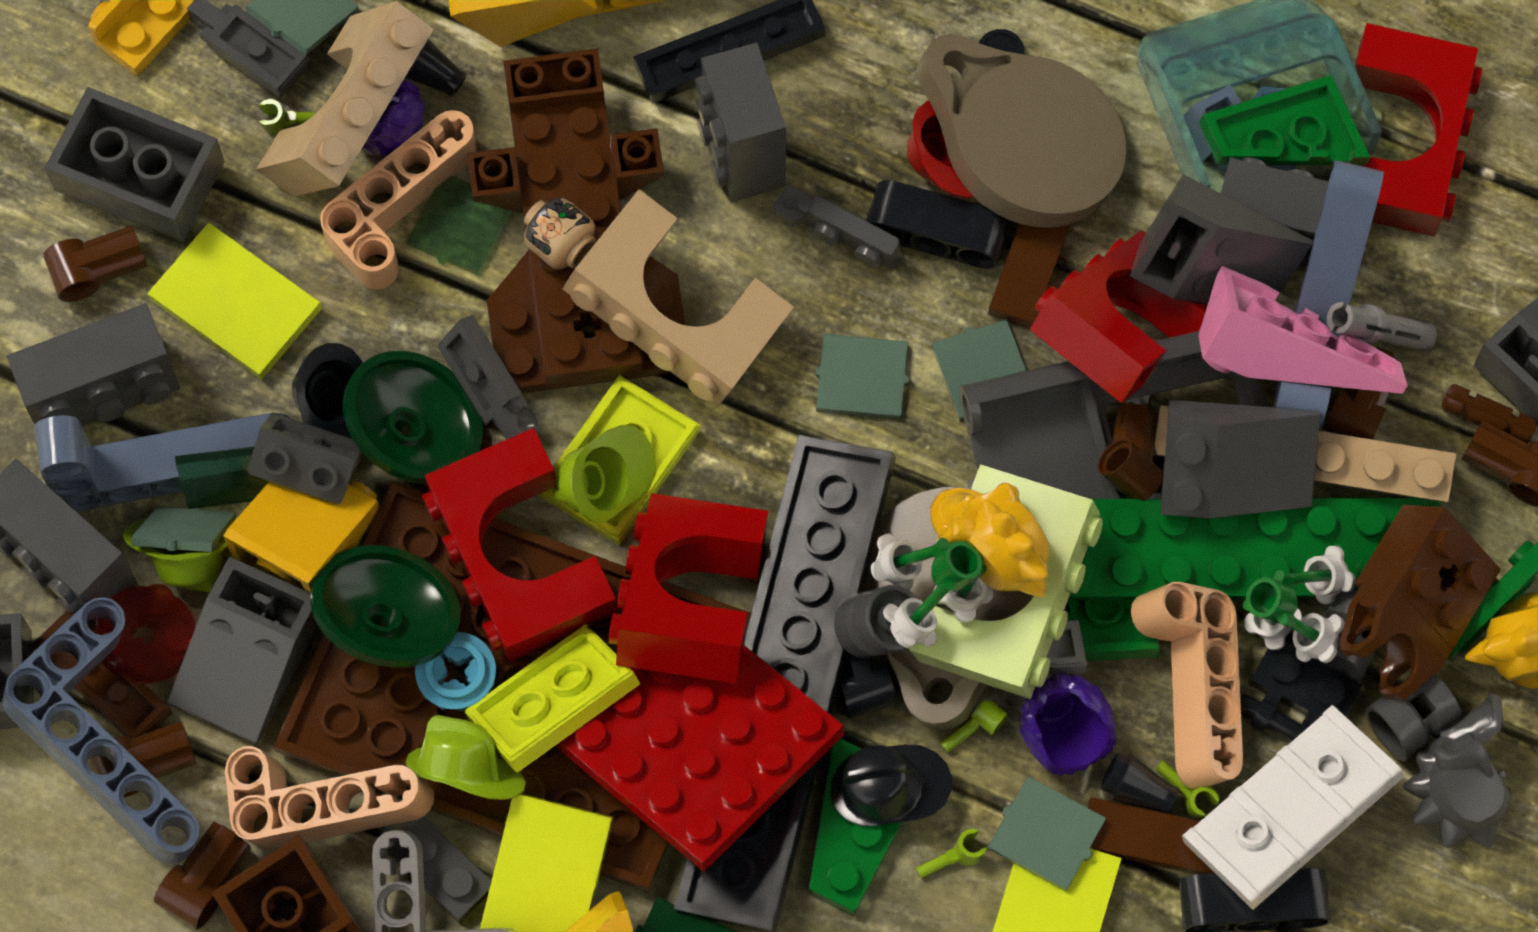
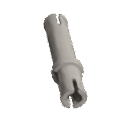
[1327,302,1437,352]

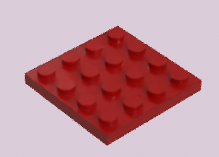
[557,645,844,872]

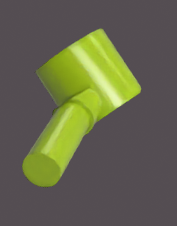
[259,99,316,135]
[940,701,1008,753]
[1156,760,1220,819]
[916,829,987,878]

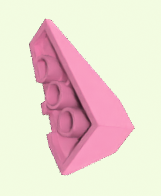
[1198,266,1408,394]

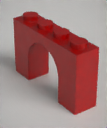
[1329,23,1483,237]
[1029,230,1207,403]
[421,428,618,662]
[609,493,768,683]

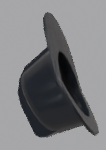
[292,343,363,439]
[831,744,952,826]

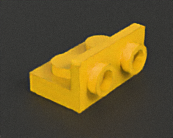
[88,0,194,77]

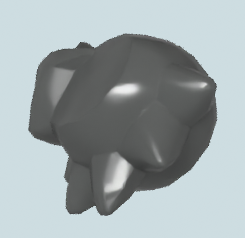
[1403,693,1511,848]

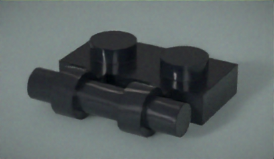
[1240,644,1363,741]

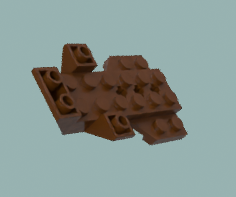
[467,48,685,394]

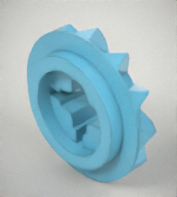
[415,632,496,712]

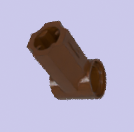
[43,225,148,302]
[1323,346,1403,440]
[1097,401,1163,501]
[1461,420,1538,507]
[90,721,197,798]
[154,821,251,930]

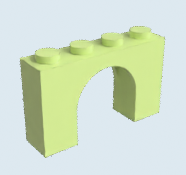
[909,464,1103,699]

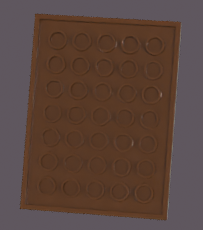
[274,480,752,894]

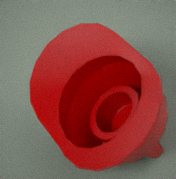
[906,101,975,199]

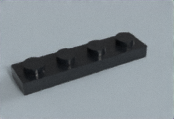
[633,0,826,104]

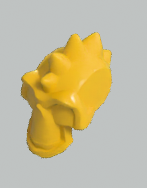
[930,482,1050,597]
[1465,592,1538,689]

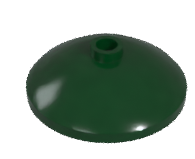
[343,351,483,484]
[310,545,461,667]

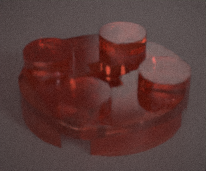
[94,584,195,684]

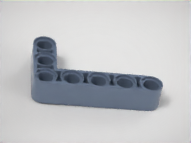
[1274,160,1384,431]
[34,413,289,511]
[2,597,200,864]

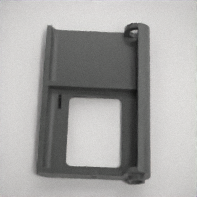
[960,331,1266,499]

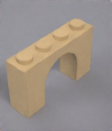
[256,1,434,197]
[562,189,794,407]

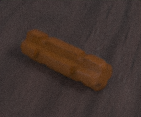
[1442,384,1537,444]

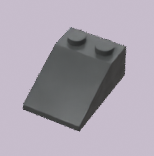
[1161,400,1320,518]

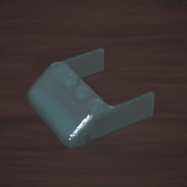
[1137,0,1382,188]

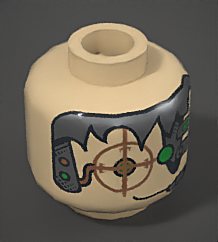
[524,197,597,269]

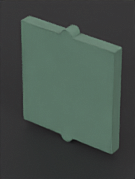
[246,0,359,56]
[931,319,1026,421]
[815,334,909,419]
[132,506,236,552]
[988,776,1106,891]

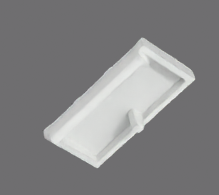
[1182,705,1404,910]

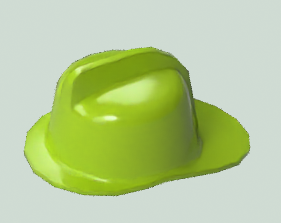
[552,425,655,523]
[122,518,228,592]
[406,715,526,800]

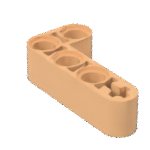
[320,110,477,290]
[1131,582,1243,790]
[225,746,434,849]

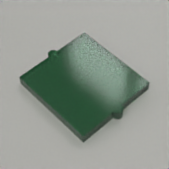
[407,176,511,275]
[175,446,269,509]

